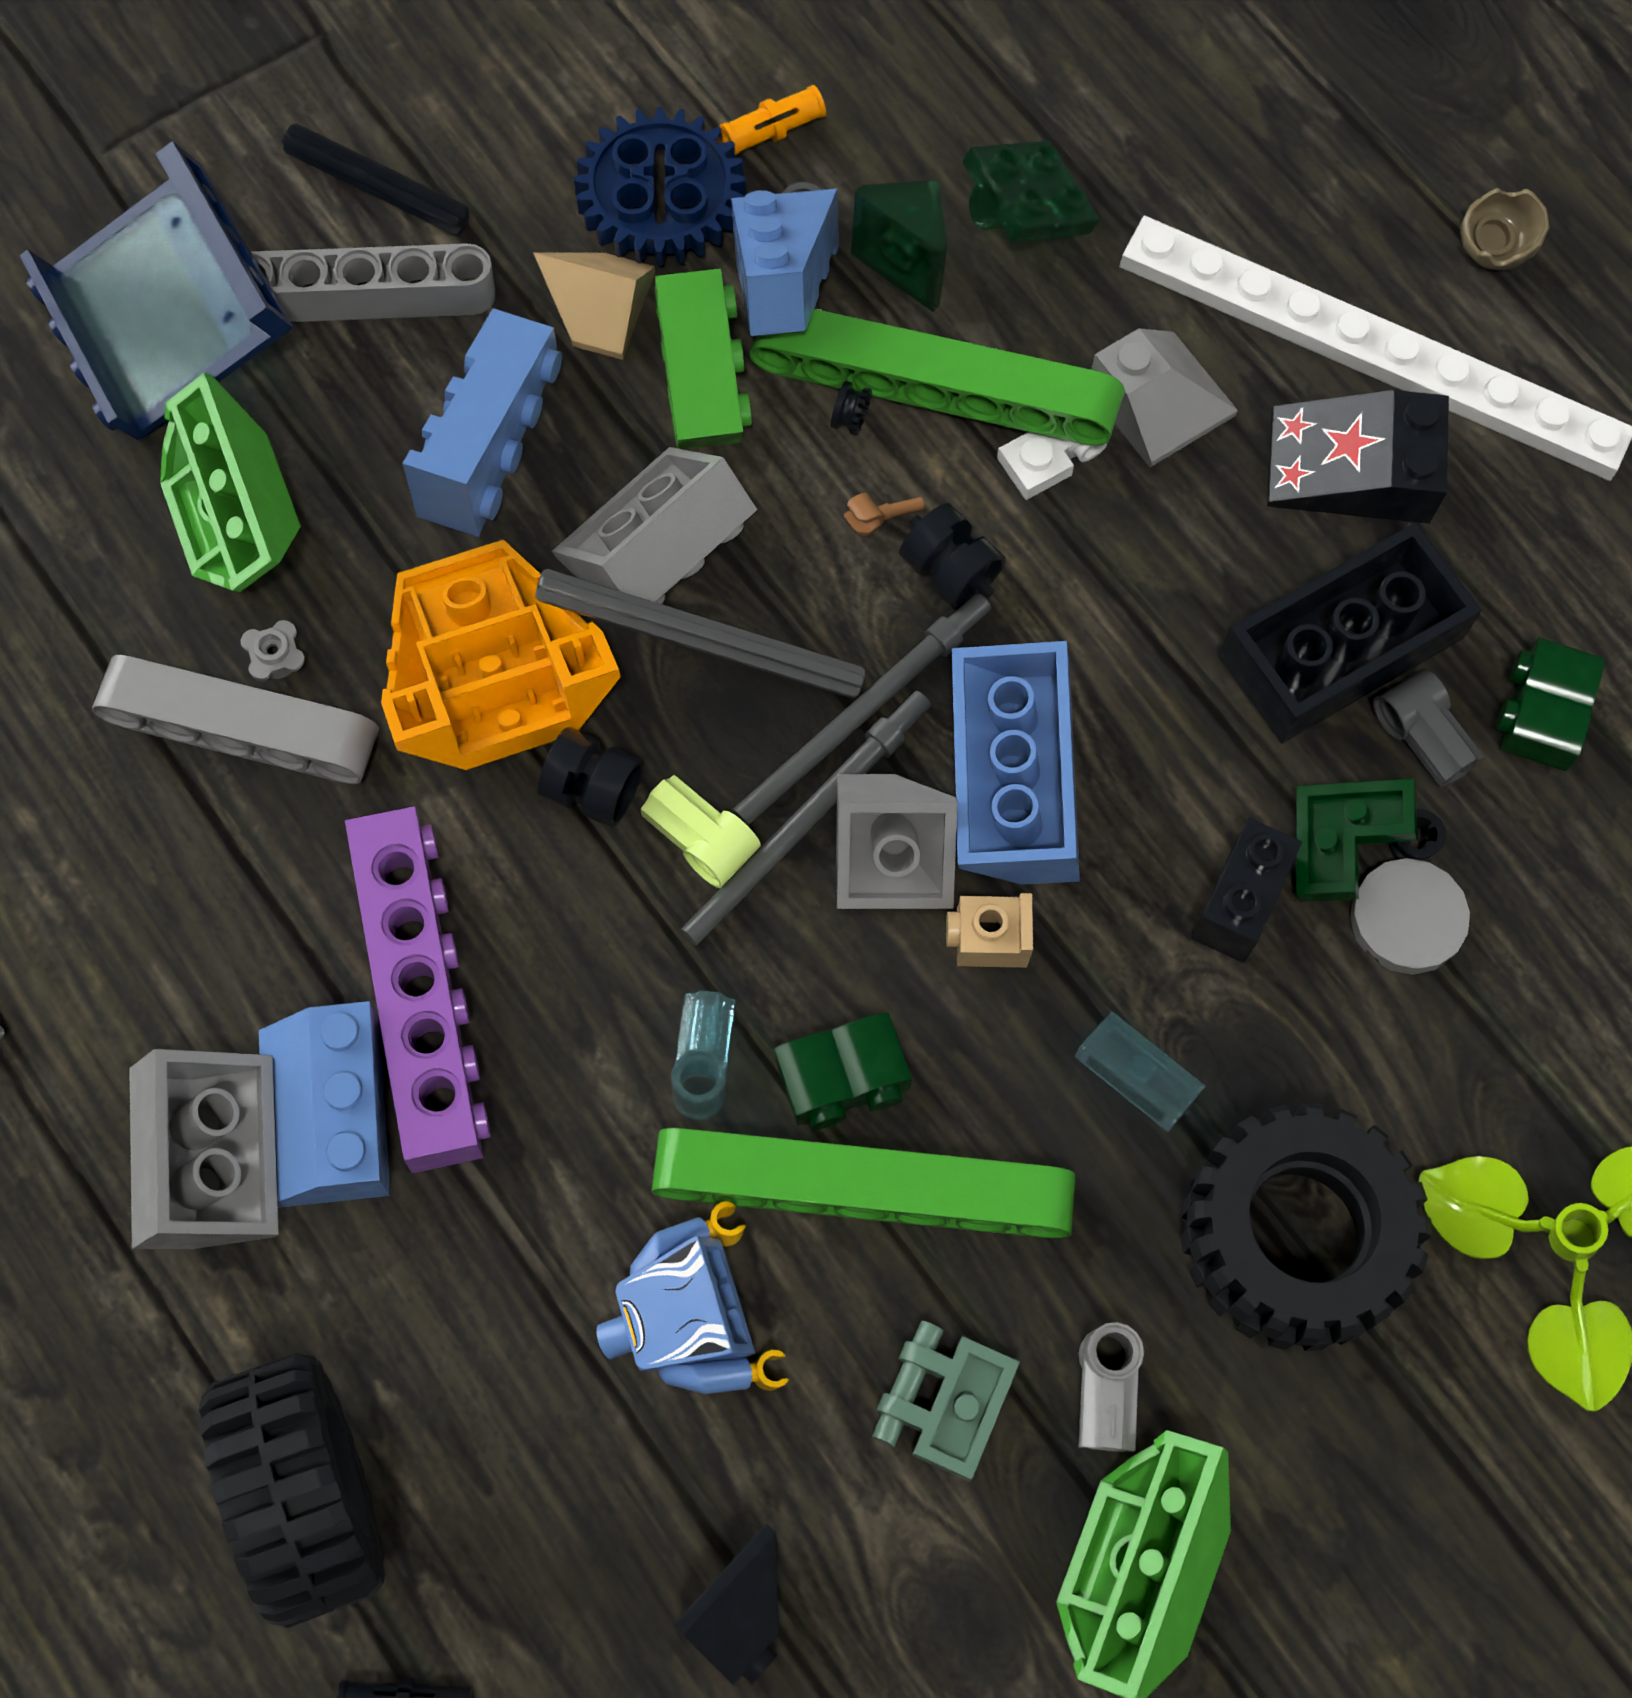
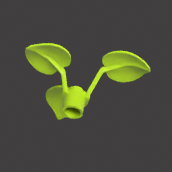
[1418,1146,1632,1412]

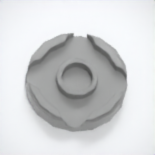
[1350,858,1470,975]

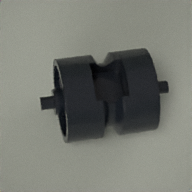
[899,503,1006,610]

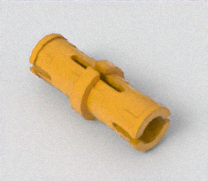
[719,85,826,155]

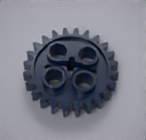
[574,107,746,266]

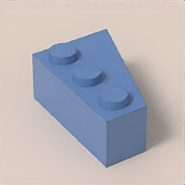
[731,189,839,336]

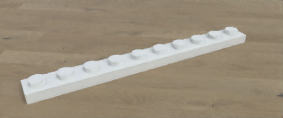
[1120,215,1632,481]

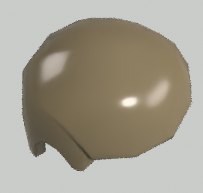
[1460,188,1550,270]

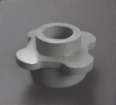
[241,620,305,681]

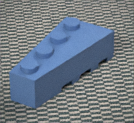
[402,308,562,537]

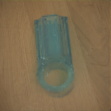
[671,990,736,1120]

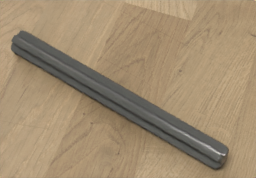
[535,569,865,698]

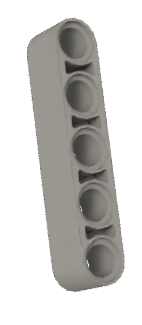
[251,244,497,322]
[92,655,379,784]

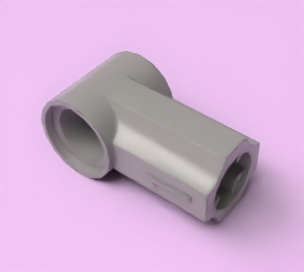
[1078,1322,1144,1452]

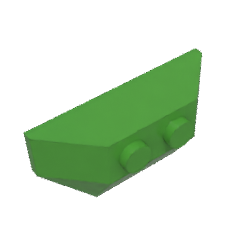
[160,372,301,592]
[1056,1430,1231,1698]

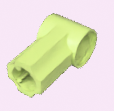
[641,775,761,888]

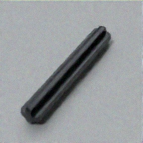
[281,123,470,235]

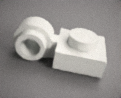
[997,432,1107,500]

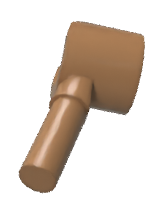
[844,493,924,536]

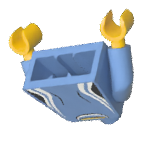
[596,1201,789,1394]

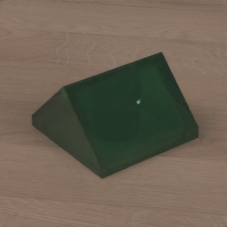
[851,180,947,312]

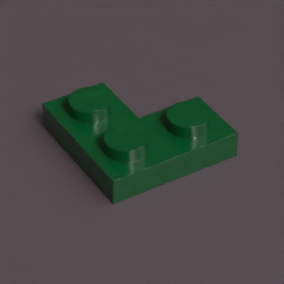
[1296,778,1418,902]

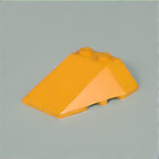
[381,539,621,770]

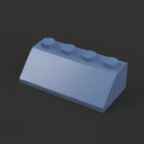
[952,641,1080,885]

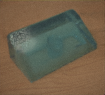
[1075,1012,1206,1132]

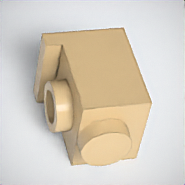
[946,893,1033,968]

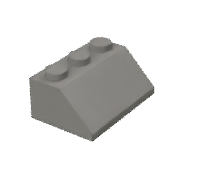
[552,447,757,604]
[129,1049,278,1249]

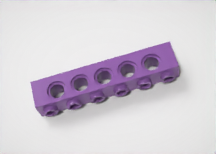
[345,806,491,1174]

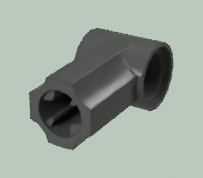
[1373,669,1484,788]

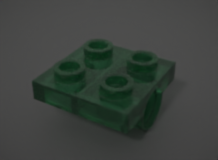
[962,140,1100,243]

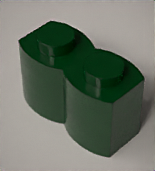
[1496,637,1605,771]
[774,1012,912,1130]

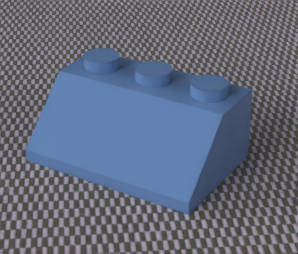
[259,1001,390,1208]

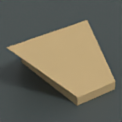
[533,252,655,360]

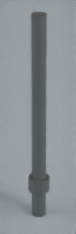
[731,594,991,826]
[680,691,931,946]

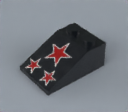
[1267,390,1449,524]

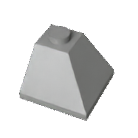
[1091,328,1238,467]
[836,774,958,909]

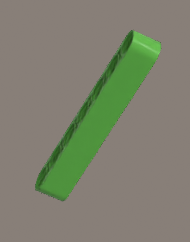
[750,309,1125,446]
[651,1128,1076,1238]

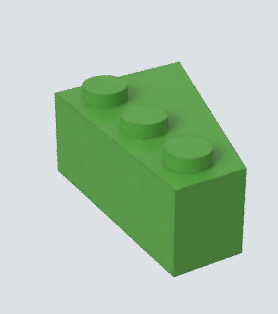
[655,268,752,450]

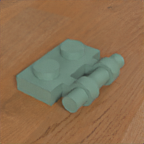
[872,1321,1020,1482]

